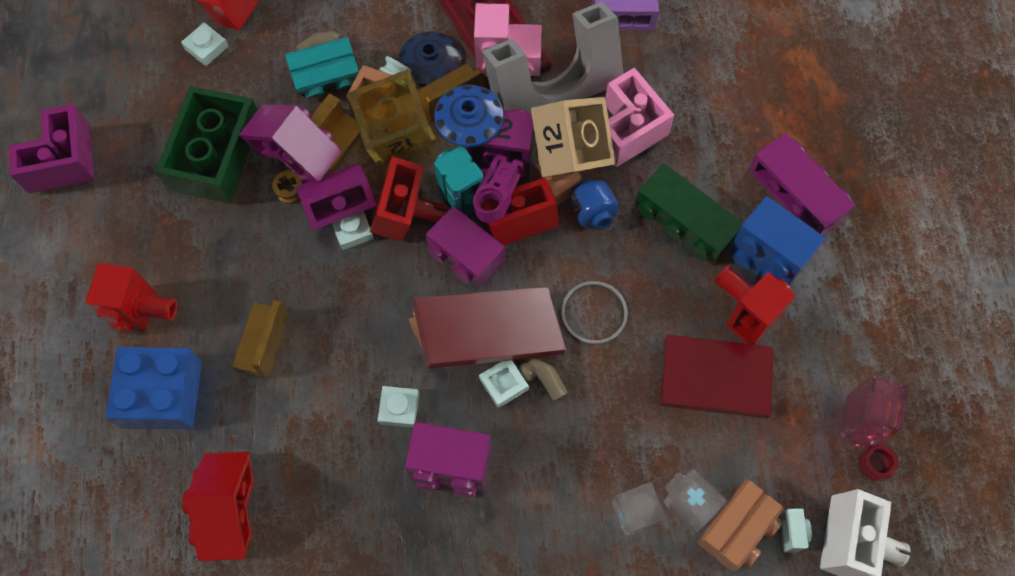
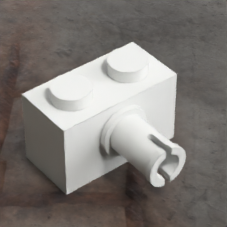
[820,489,910,576]

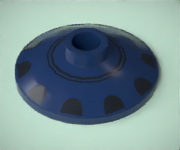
[399,31,462,86]

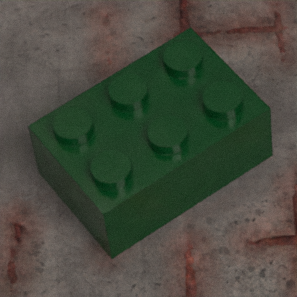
[155,86,258,204]

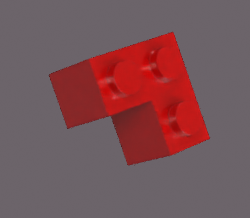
[182,451,254,561]

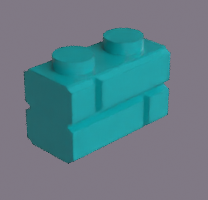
[285,37,359,99]
[434,146,483,217]

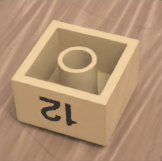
[531,97,616,177]

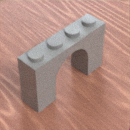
[482,1,624,113]

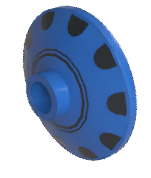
[434,85,503,147]

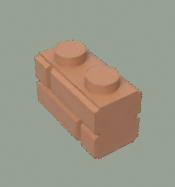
[697,479,784,572]

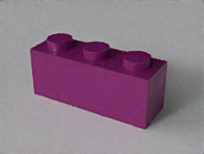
[749,133,856,236]

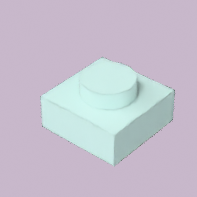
[181,23,229,66]
[332,211,374,251]
[479,360,529,408]
[377,386,419,428]
[779,509,812,553]

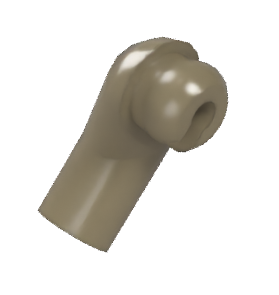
[295,31,340,51]
[518,358,568,401]

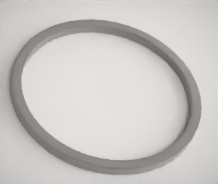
[561,281,628,344]

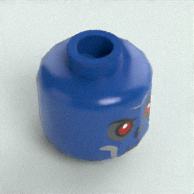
[569,179,619,230]

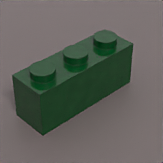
[635,163,743,266]

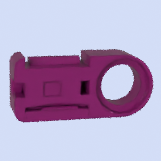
[473,155,525,223]

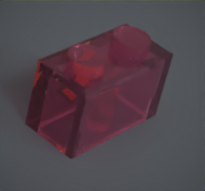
[840,376,909,448]

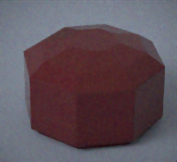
[858,444,899,482]

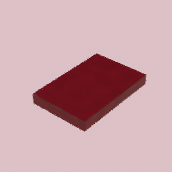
[660,335,773,419]

